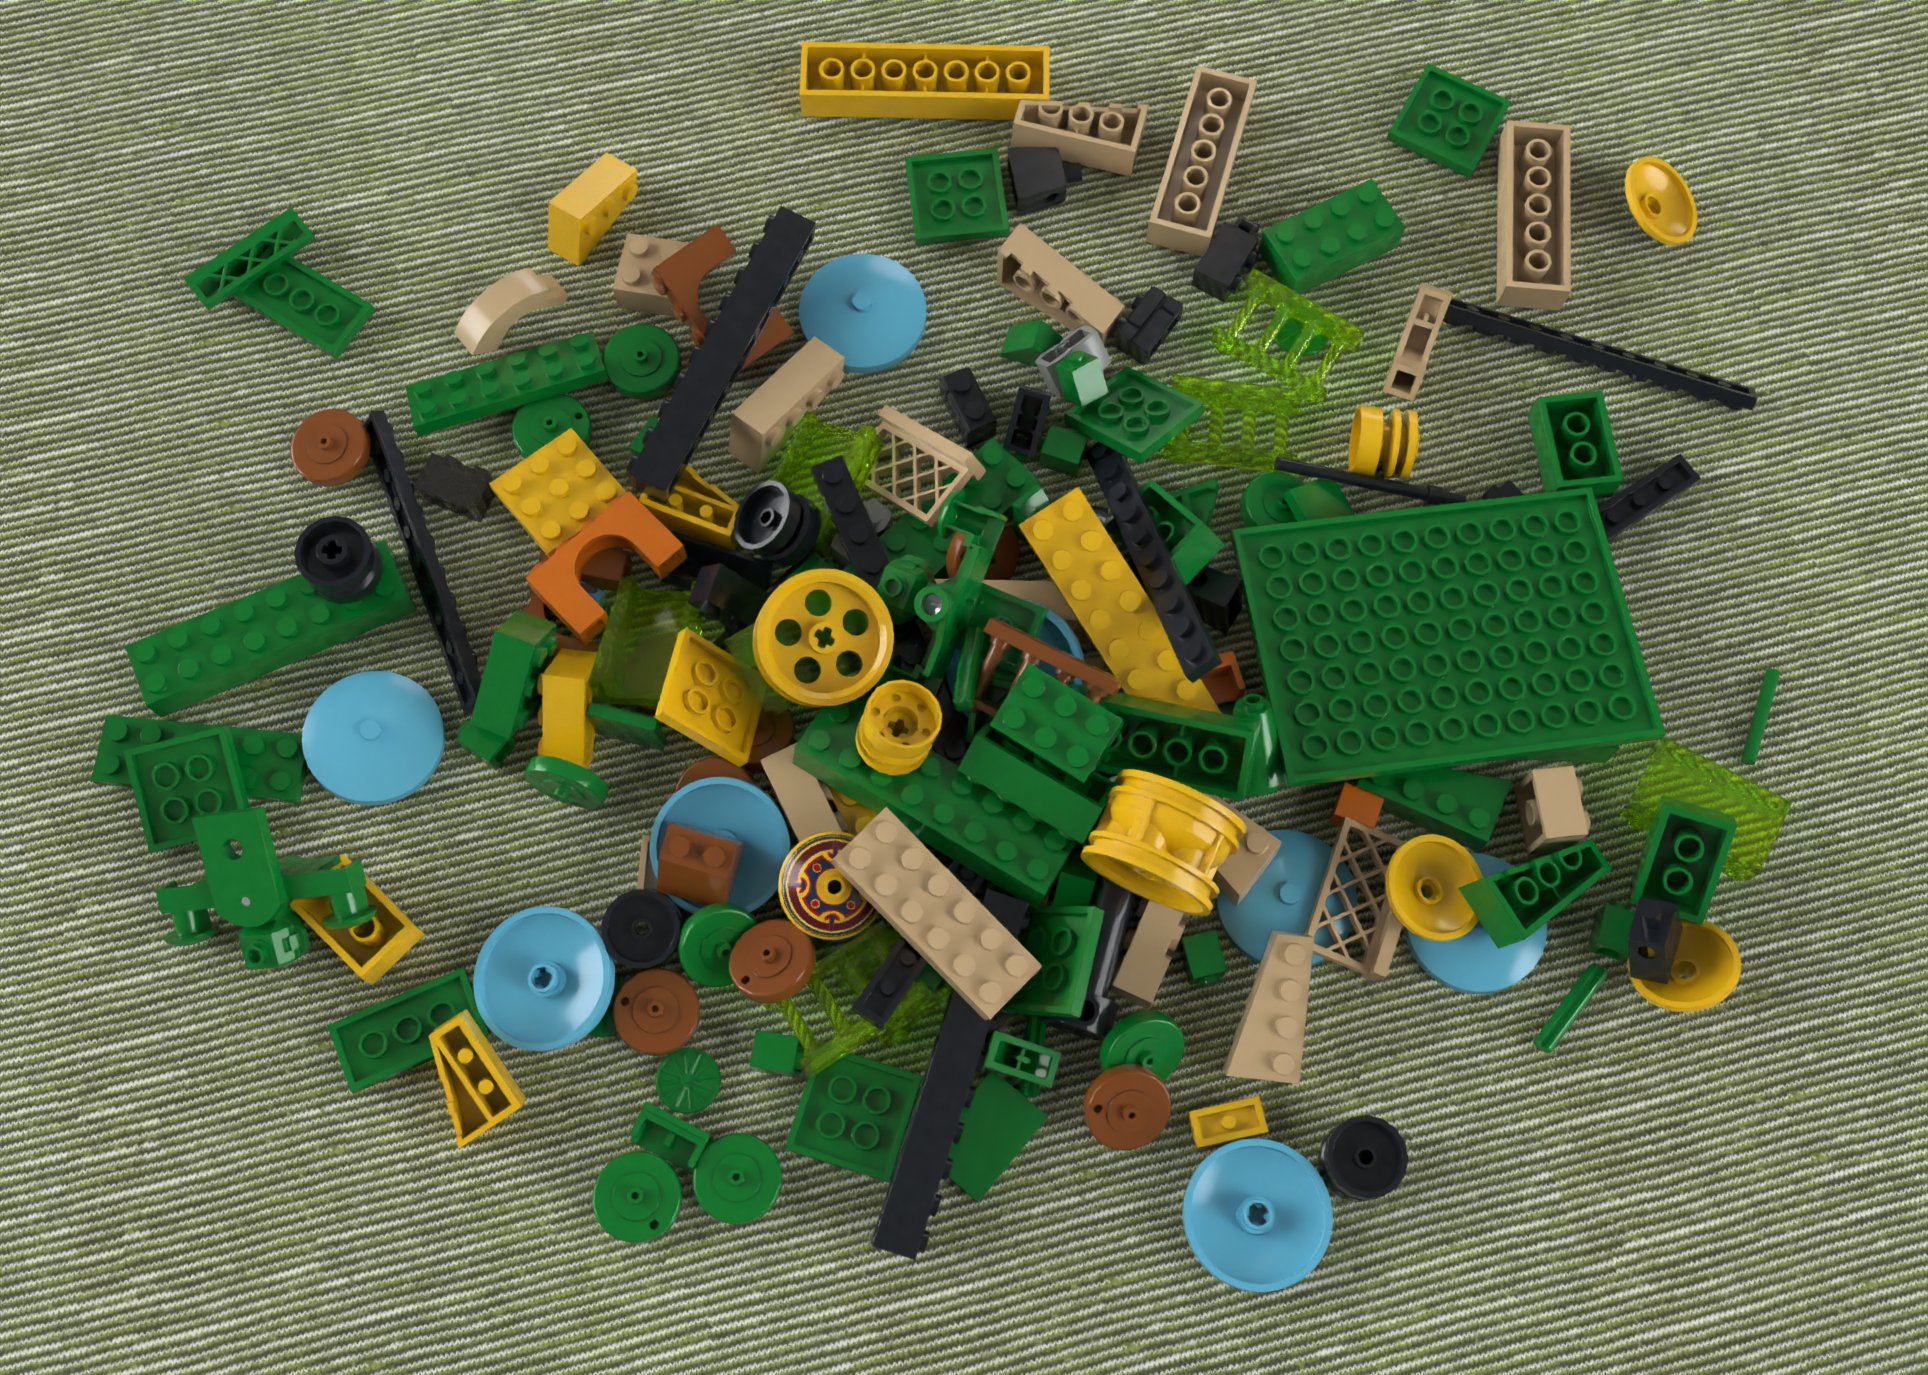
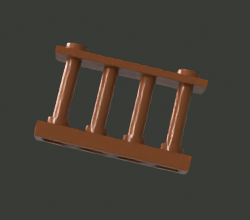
[970,618,1123,717]

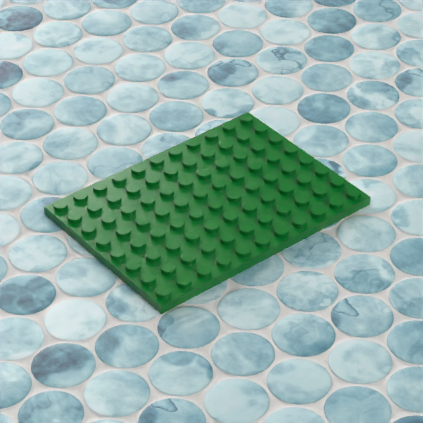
[1230,487,1666,788]

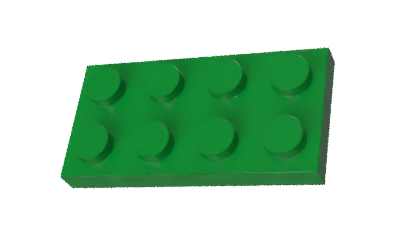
[233,246,375,359]
[327,967,491,1094]

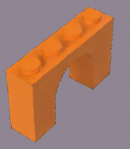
[526,491,687,645]

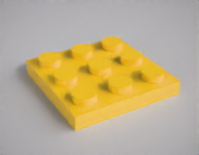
[489,428,627,558]
[654,627,767,767]

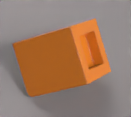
[1200,651,1246,705]
[1328,782,1384,835]

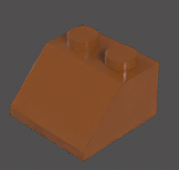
[657,822,745,906]

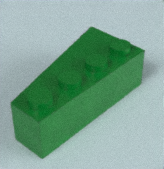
[1354,768,1513,852]
[1458,839,1611,949]

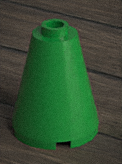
[1232,694,1285,796]

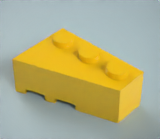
[548,152,638,267]
[639,465,740,551]
[537,648,602,769]
[429,1009,526,1149]

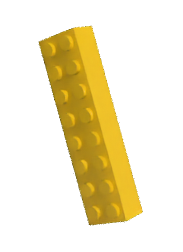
[799,41,1050,120]
[1018,487,1222,714]

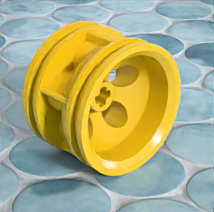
[752,569,894,708]
[1080,769,1247,916]

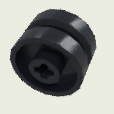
[734,480,821,567]
[294,516,384,604]
[601,888,685,968]
[1318,1115,1409,1202]

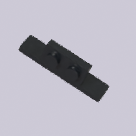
[662,530,773,591]

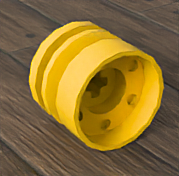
[1348,405,1419,479]
[855,679,942,776]

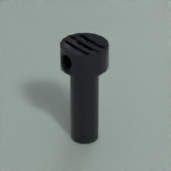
[1040,874,1137,1042]

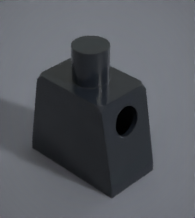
[1007,147,1082,216]
[1002,385,1052,457]
[1186,565,1242,635]
[1628,898,1683,984]

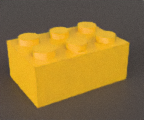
[289,854,425,985]

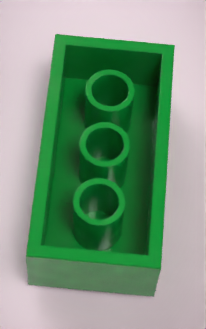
[1258,179,1405,299]
[957,716,1117,844]

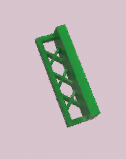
[183,207,316,311]

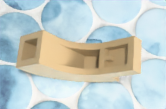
[454,268,568,355]
[1383,283,1453,402]

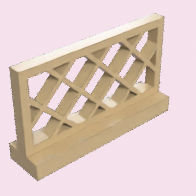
[847,405,986,527]
[1305,817,1405,982]

